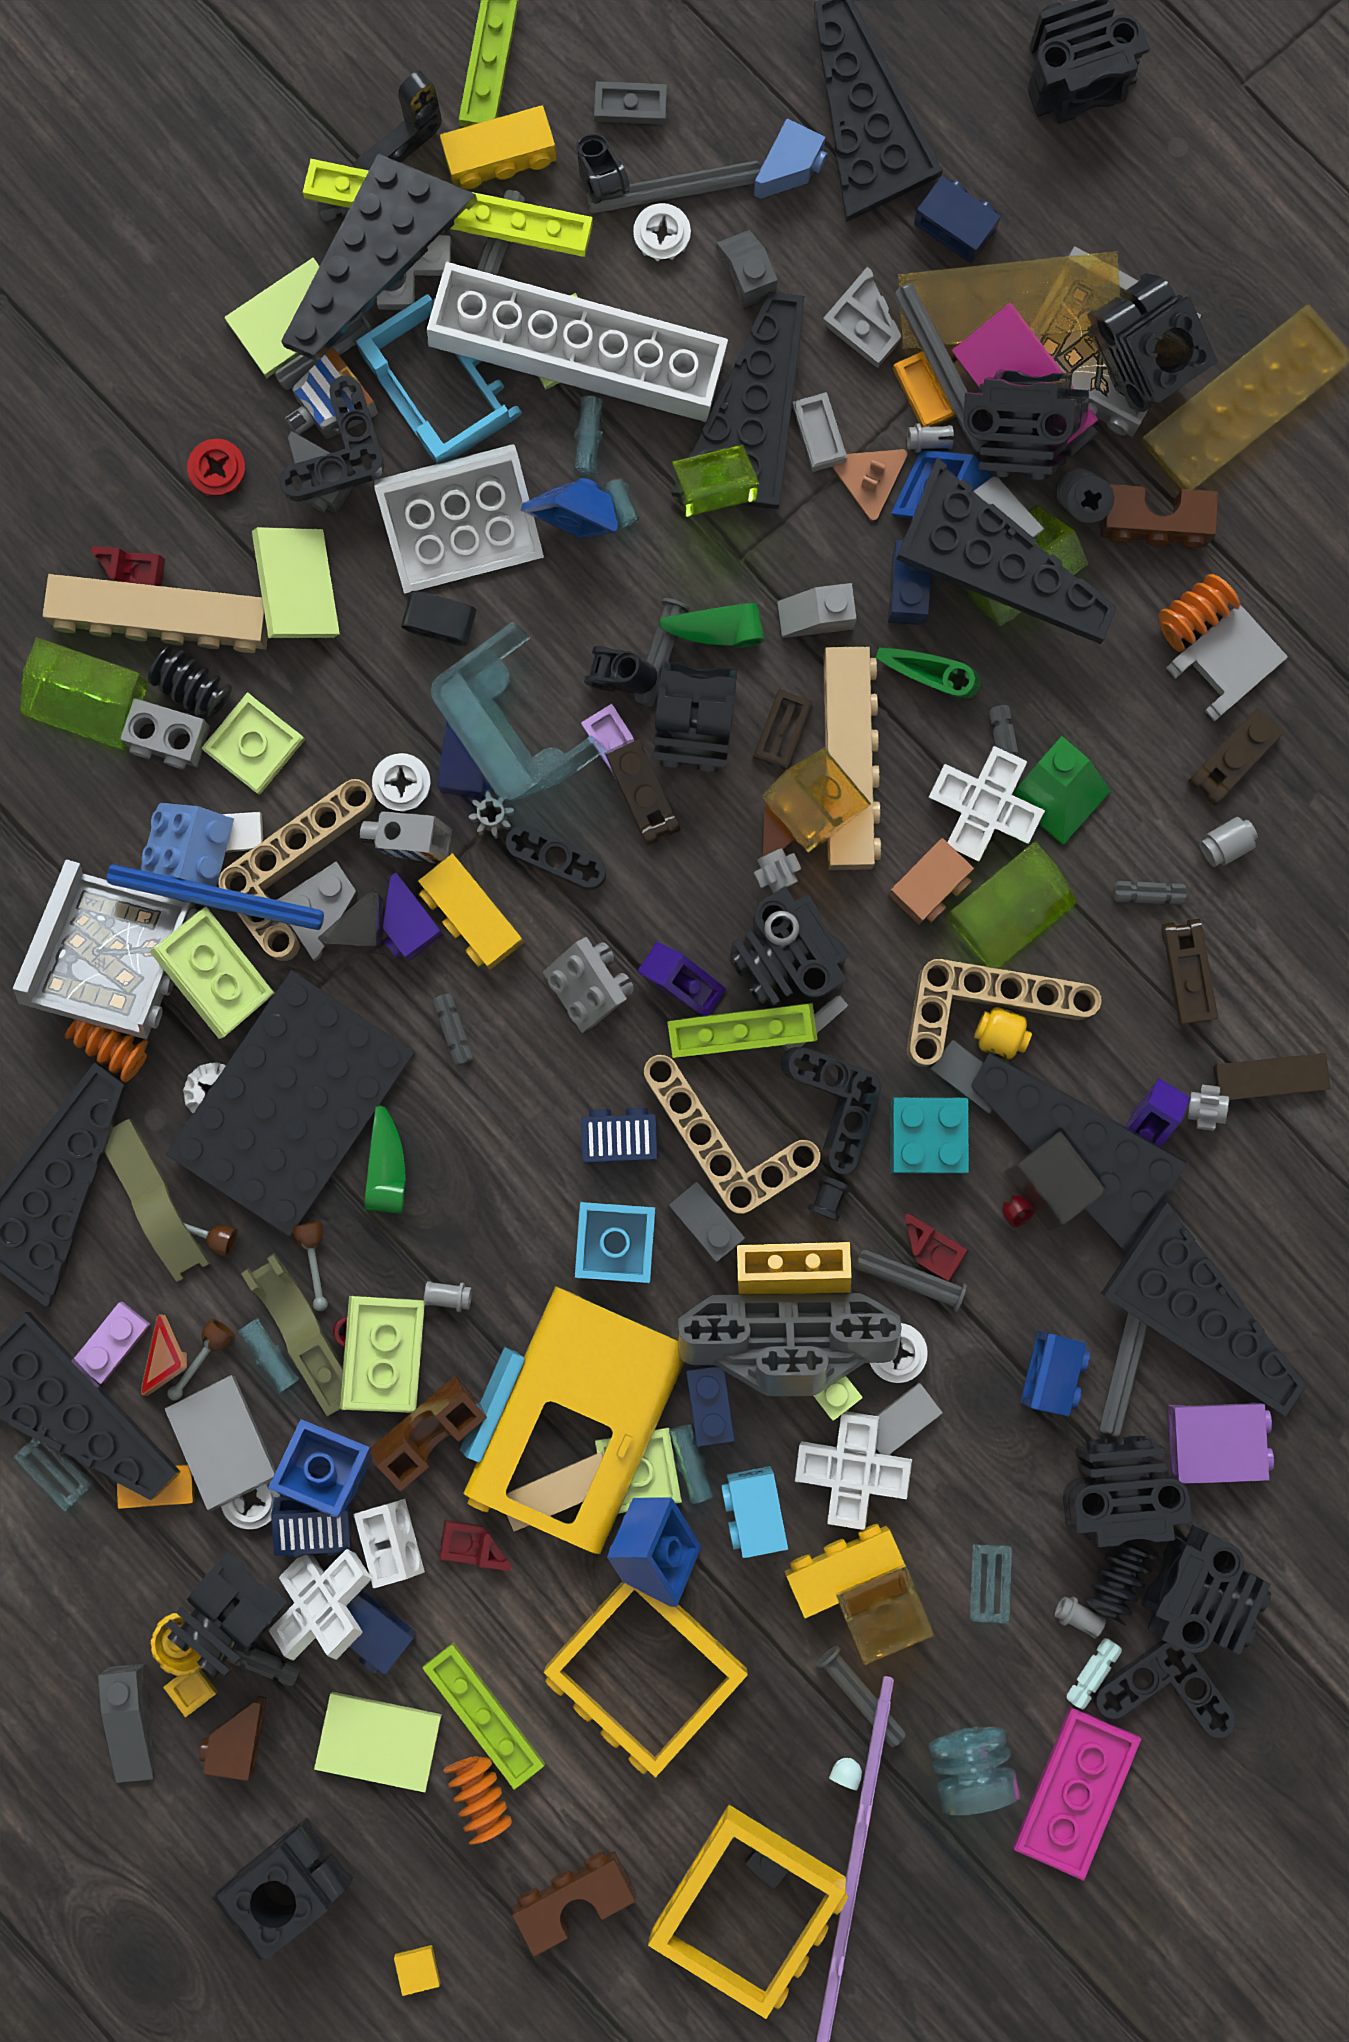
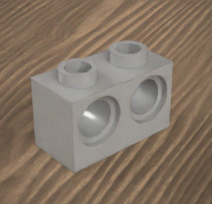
[120,698,210,770]

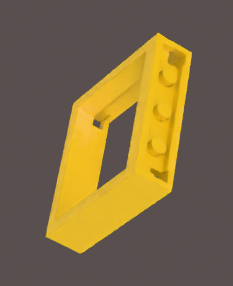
[544,1581,748,1778]
[648,1805,848,2019]

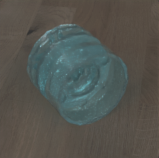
[929,1727,1020,1815]

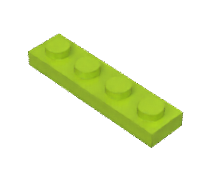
[459,0,519,127]
[668,1003,818,1058]
[423,1642,545,1790]

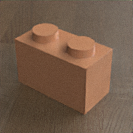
[888,838,974,925]

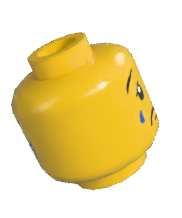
[974,1007,1032,1060]

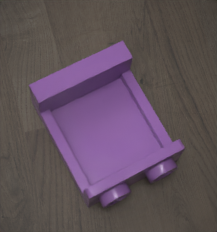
[1167,1402,1274,1484]

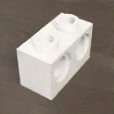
[354,1499,425,1588]

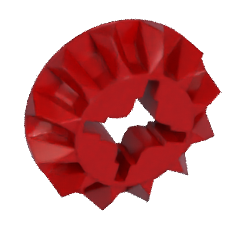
[187,439,246,497]

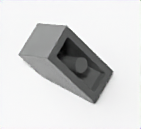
[717,230,778,309]
[288,431,355,514]
[669,1182,745,1262]

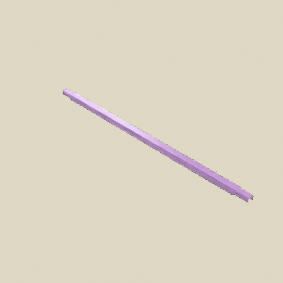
[816,1676,894,2042]

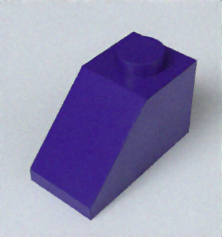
[383,873,443,961]
[637,941,726,1016]
[1125,1078,1190,1146]

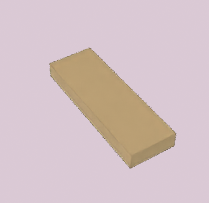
[506,1451,604,1532]

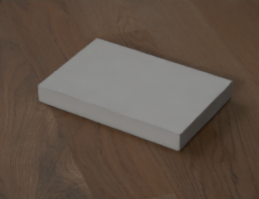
[165,1375,276,1511]

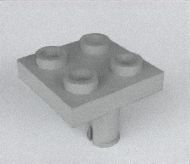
[543,937,634,1033]

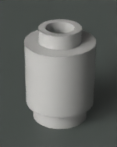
[1200,817,1258,867]

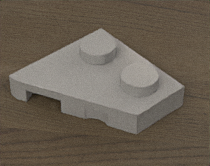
[822,267,902,368]
[277,861,358,961]

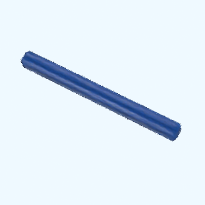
[106,864,324,930]

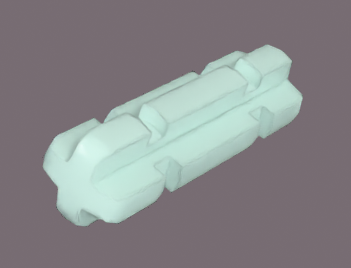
[1067,1638,1122,1709]

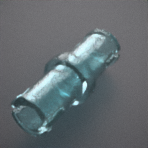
[574,396,604,474]
[238,1318,299,1393]
[669,1424,713,1503]

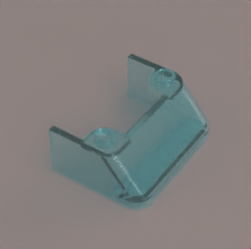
[431,622,607,801]

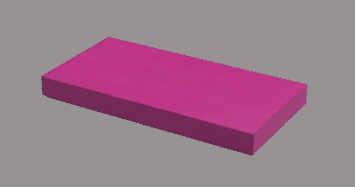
[952,302,1098,444]
[1012,1706,1141,1881]

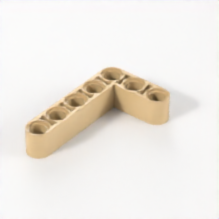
[219,779,376,961]
[907,959,1101,1067]
[644,1055,820,1214]

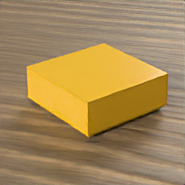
[163,1669,218,1718]
[394,1945,441,1996]

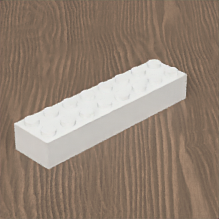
[427,262,728,422]

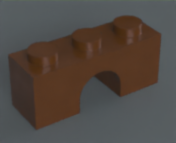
[1100,484,1218,548]
[370,1375,487,1492]
[512,1851,636,1957]

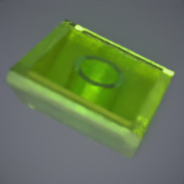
[673,445,758,517]

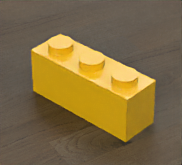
[440,105,557,189]
[418,853,524,970]
[737,1242,851,1295]
[785,1524,908,1618]

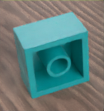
[890,1098,969,1174]

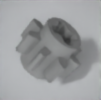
[469,791,515,839]
[753,848,801,893]
[1188,1085,1229,1131]

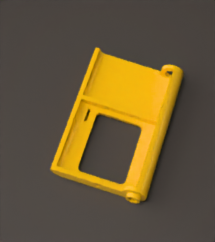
[464,1286,684,1554]

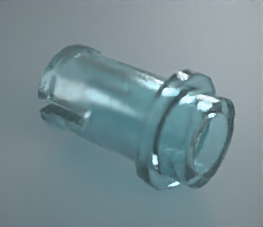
[603,478,639,528]

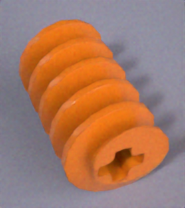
[1158,574,1241,652]
[65,1019,148,1082]
[443,1756,512,1844]

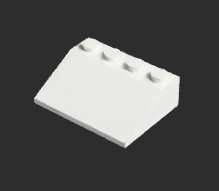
[374,444,544,594]

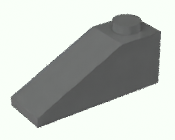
[98,1663,155,1783]

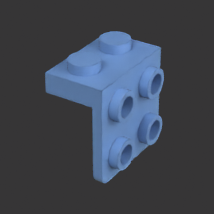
[141,803,234,887]

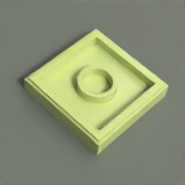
[201,692,305,795]
[595,1427,681,1514]

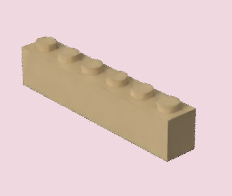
[42,574,268,653]
[823,647,881,870]

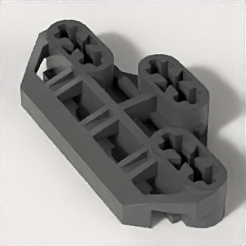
[678,1293,902,1396]

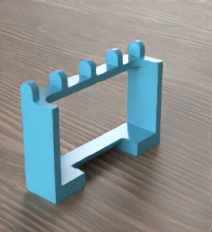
[356,294,522,464]

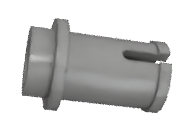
[907,423,954,453]
[424,1281,472,1313]
[1055,1596,1106,1639]

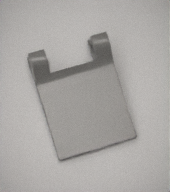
[1166,605,1288,721]

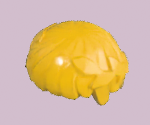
[151,1613,202,1676]

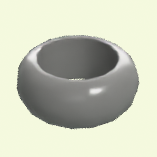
[764,911,799,946]

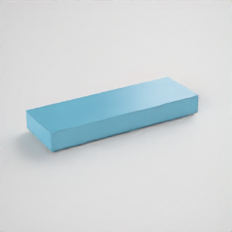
[460,1347,525,1462]

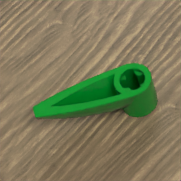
[658,603,765,648]
[876,648,981,700]
[365,1106,406,1214]

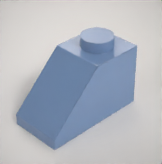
[754,119,828,199]

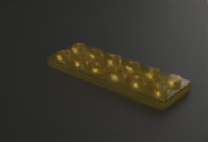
[898,251,1120,350]
[1141,304,1349,490]

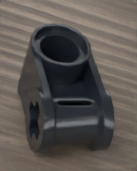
[576,134,630,204]
[584,646,657,694]

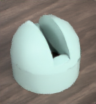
[829,1758,862,1790]

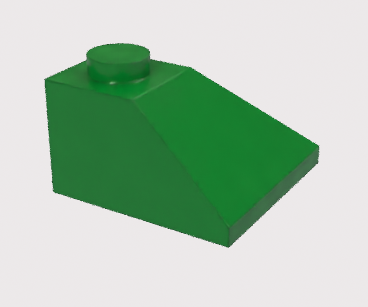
[1012,736,1111,846]

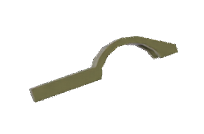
[105,1119,211,1282]
[241,1253,343,1416]

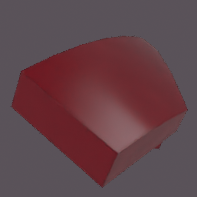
[91,546,165,586]
[904,1213,969,1282]
[438,1520,511,1571]

